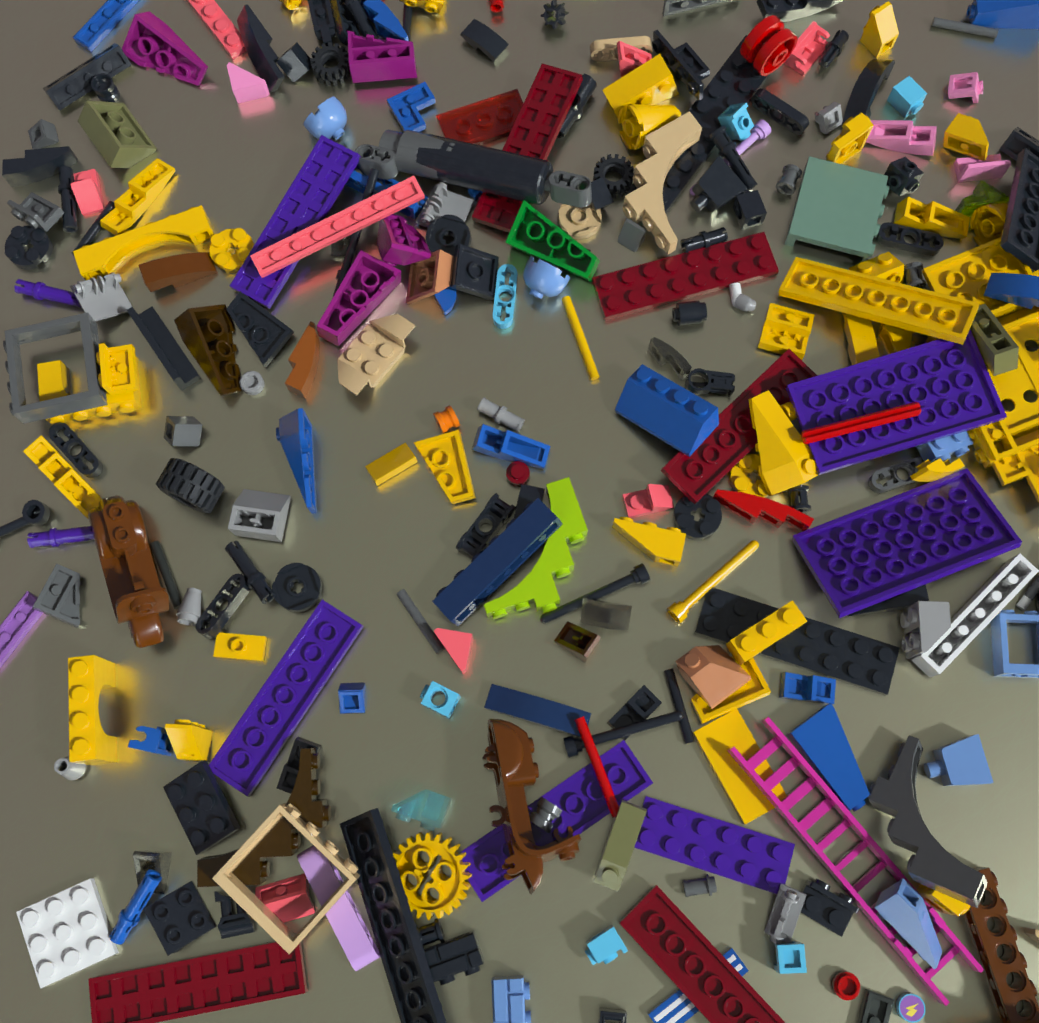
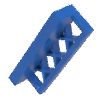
[345,164,428,220]

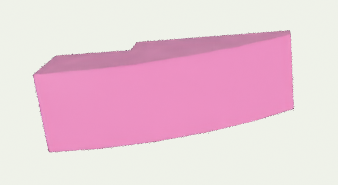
[866,120,937,156]

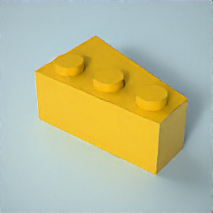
[602,54,679,118]

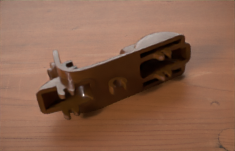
[88,495,169,648]
[482,719,582,895]

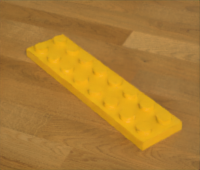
[779,257,980,345]

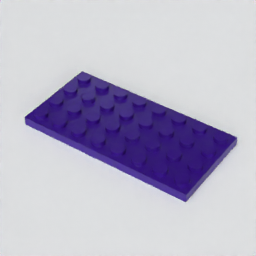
[786,330,1007,475]
[792,468,1022,618]

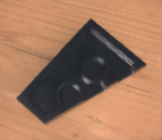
[226,291,294,368]

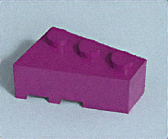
[348,31,417,83]

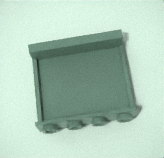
[784,156,890,262]

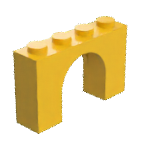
[37,357,142,424]
[68,655,118,765]

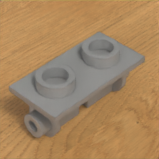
[764,883,807,944]

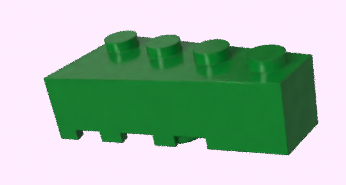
[505,200,600,282]

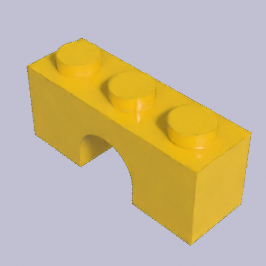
[726,600,807,665]

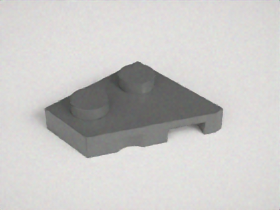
[33,564,80,628]

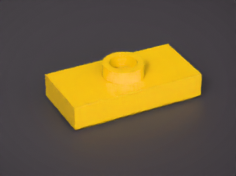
[213,632,267,662]

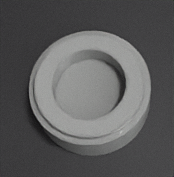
[240,371,265,395]

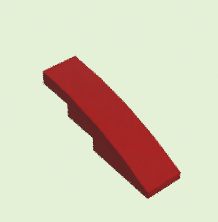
[713,489,814,532]

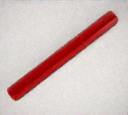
[801,402,921,444]

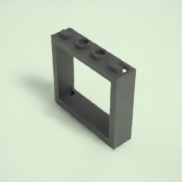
[3,312,108,424]

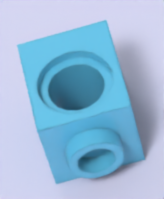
[420,681,461,719]

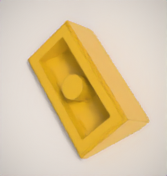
[365,443,417,486]

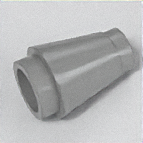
[176,588,202,626]
[54,756,86,780]

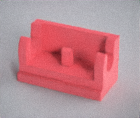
[784,21,830,76]

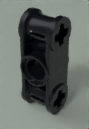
[456,493,516,557]

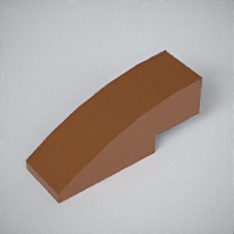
[285,321,320,399]

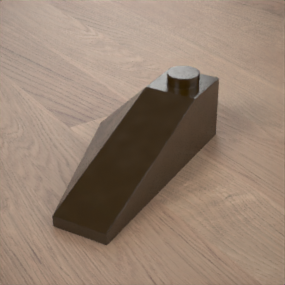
[174,304,242,396]

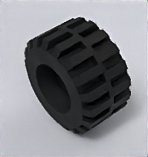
[156,458,225,513]

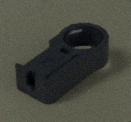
[685,368,735,397]

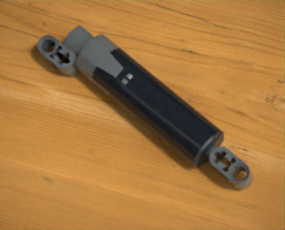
[355,130,592,208]

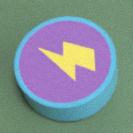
[896,993,926,1023]

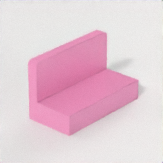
[954,154,1011,183]

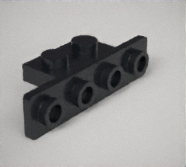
[652,30,710,101]

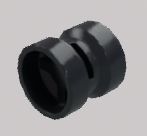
[91,73,120,102]

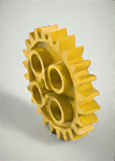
[393,831,472,920]

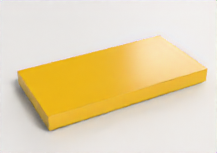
[693,709,787,825]

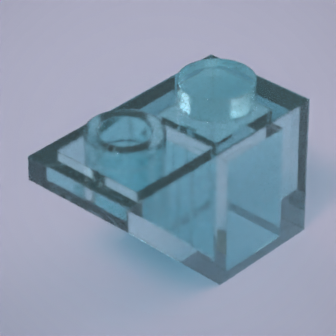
[391,789,452,832]

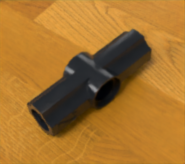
[557,73,597,138]

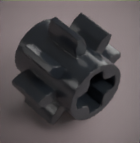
[541,0,569,29]

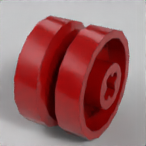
[740,15,798,76]

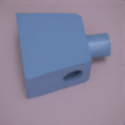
[924,734,993,786]

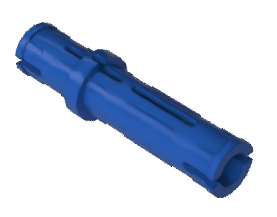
[109,870,162,945]

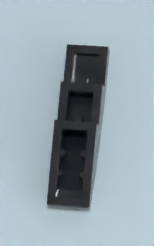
[237,4,285,93]

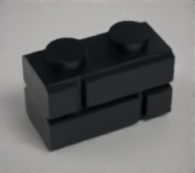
[424,930,484,985]

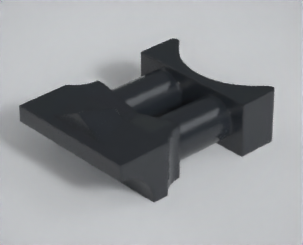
[214,885,255,939]

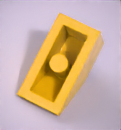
[943,113,989,161]

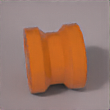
[433,405,460,434]

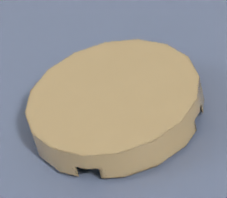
[557,203,602,240]

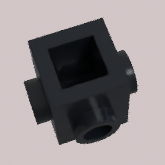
[884,156,924,197]

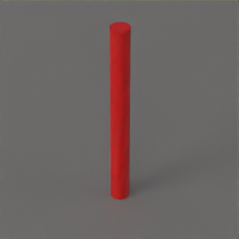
[575,716,619,818]

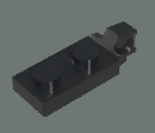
[308,0,336,46]

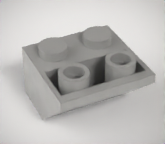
[228,489,291,542]
[900,601,951,659]

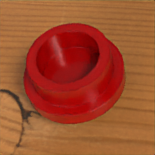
[833,971,860,1000]

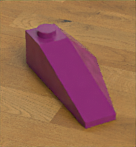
[122,11,208,86]

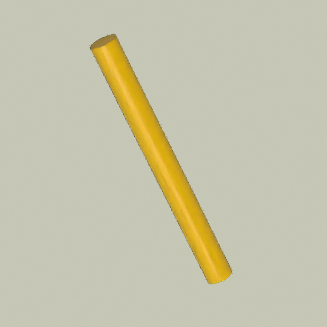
[562,296,600,381]

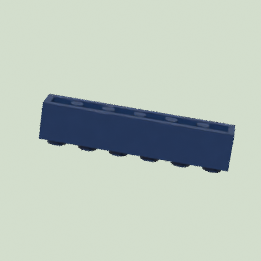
[432,498,563,626]

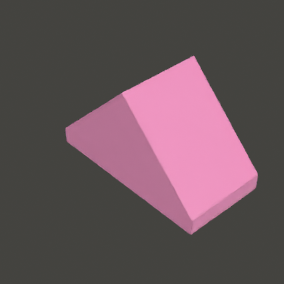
[227,62,270,104]

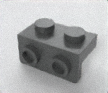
[7,192,64,232]

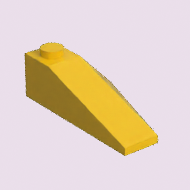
[748,390,818,496]

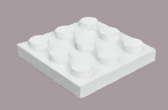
[16,878,119,988]

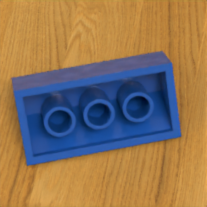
[615,364,719,457]

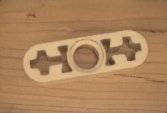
[590,36,652,61]

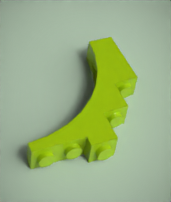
[484,477,588,619]

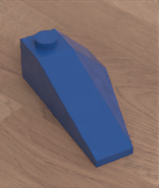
[276,408,316,514]

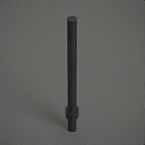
[333,168,379,297]

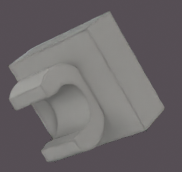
[814,102,843,134]

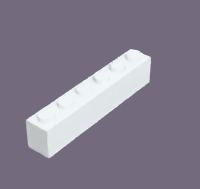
[912,553,1039,678]

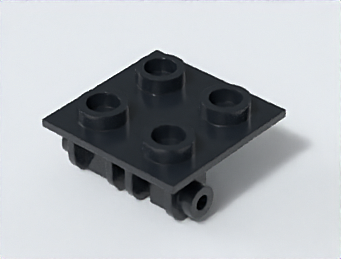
[143,881,216,956]

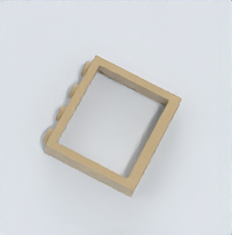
[212,803,360,954]

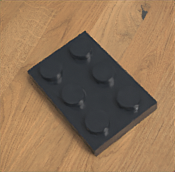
[163,760,240,855]

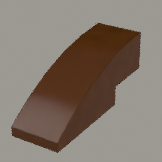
[138,252,217,292]

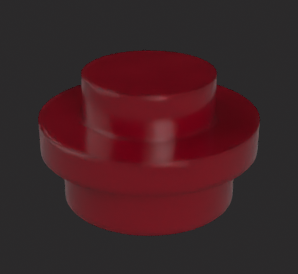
[506,461,530,485]

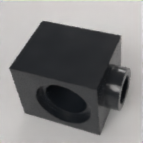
[733,190,767,230]

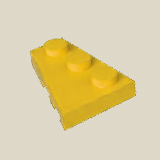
[414,430,476,504]
[691,658,771,724]

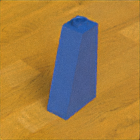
[966,0,1039,29]
[786,703,870,812]

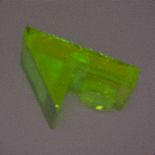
[955,180,1009,216]

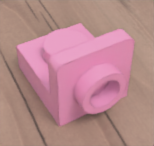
[948,72,983,103]

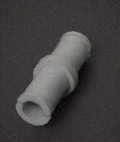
[477,397,525,432]

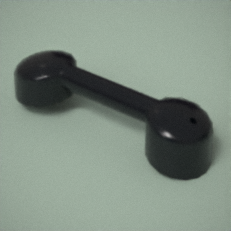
[0,500,50,537]

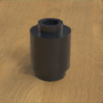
[672,300,707,326]

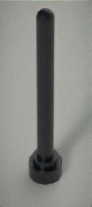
[540,563,651,623]
[563,711,683,758]

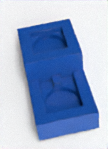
[779,672,836,704]

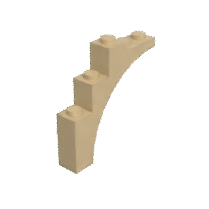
[622,111,702,254]

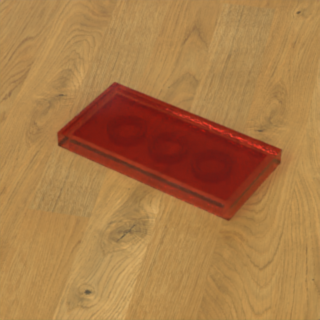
[436,89,523,145]

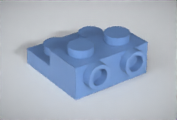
[916,431,974,463]

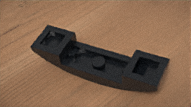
[842,59,895,129]

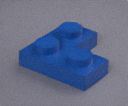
[387,82,436,132]

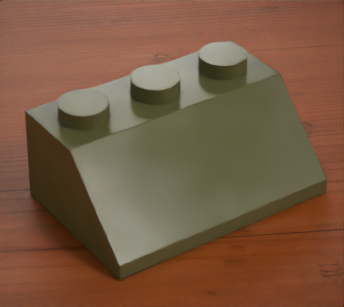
[78,100,157,168]

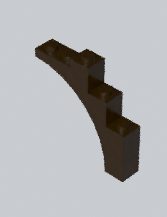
[197,748,331,887]

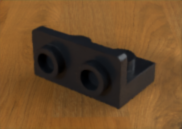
[800,878,859,937]

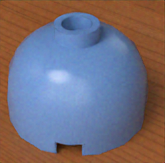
[303,97,347,140]
[523,256,570,299]

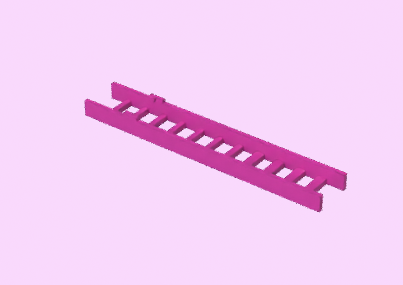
[727,717,984,1006]

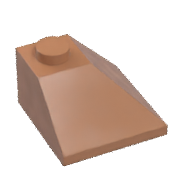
[406,249,454,304]
[675,645,751,709]

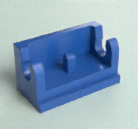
[128,726,173,756]

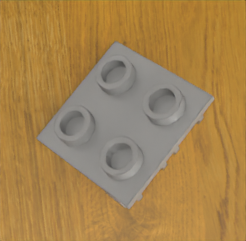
[416,182,474,236]
[70,272,132,322]

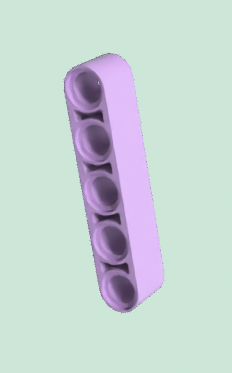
[297,845,380,971]

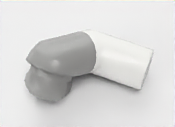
[729,283,756,312]

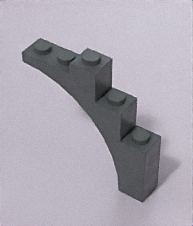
[868,735,987,908]

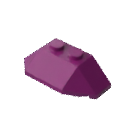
[377,214,431,266]

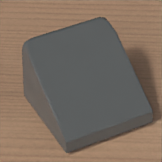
[28,119,59,149]
[618,218,646,252]

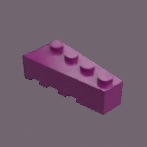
[317,250,401,346]

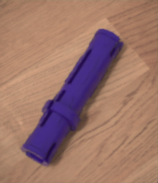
[14,279,82,308]
[27,526,94,548]

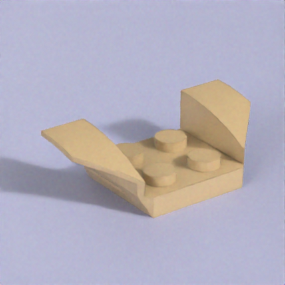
[337,314,415,396]

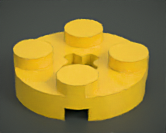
[209,228,255,273]
[729,454,769,498]

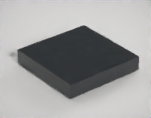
[451,243,499,300]

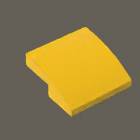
[757,303,814,360]

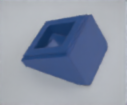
[338,682,365,714]

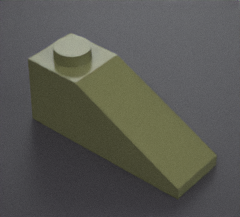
[970,304,1019,376]
[593,800,647,892]

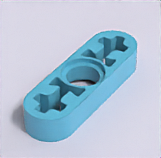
[493,264,518,329]

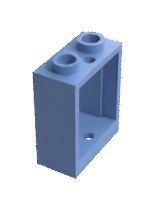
[990,610,1039,678]

